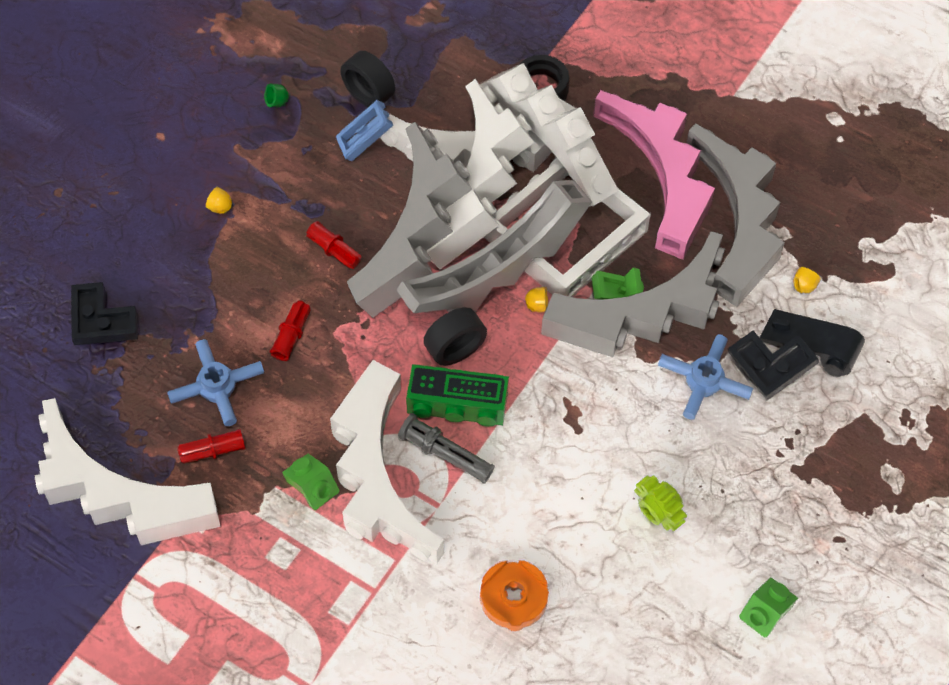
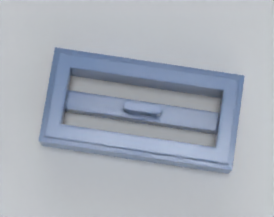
[336,100,394,161]

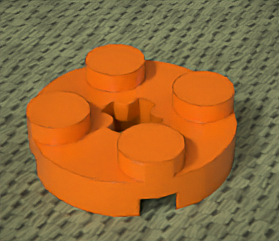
[480,560,549,631]

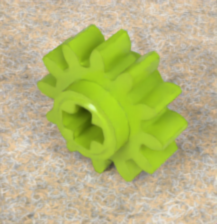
[634,475,687,532]

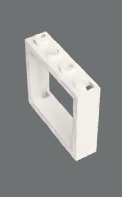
[484,158,651,297]

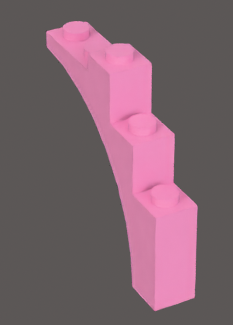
[594,90,715,260]

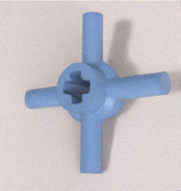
[658,335,753,420]
[167,339,264,426]

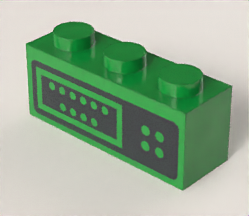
[406,364,509,427]

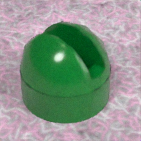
[264,83,289,107]

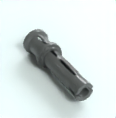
[398,413,495,484]

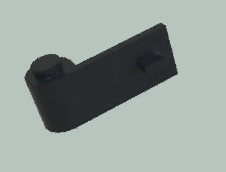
[759,309,865,377]

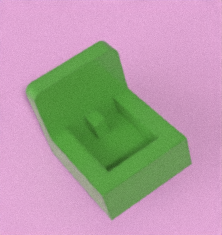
[591,268,644,300]
[282,454,339,510]
[739,577,798,638]

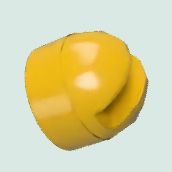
[206,187,232,214]
[793,267,821,294]
[525,287,548,312]

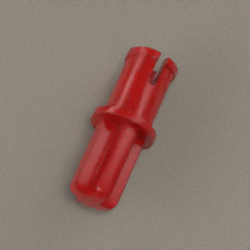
[306,221,362,269]
[269,300,311,361]
[178,429,245,464]

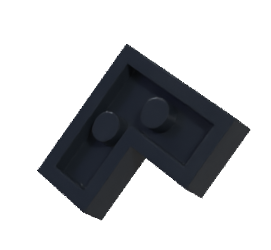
[71,282,138,345]
[728,330,819,400]

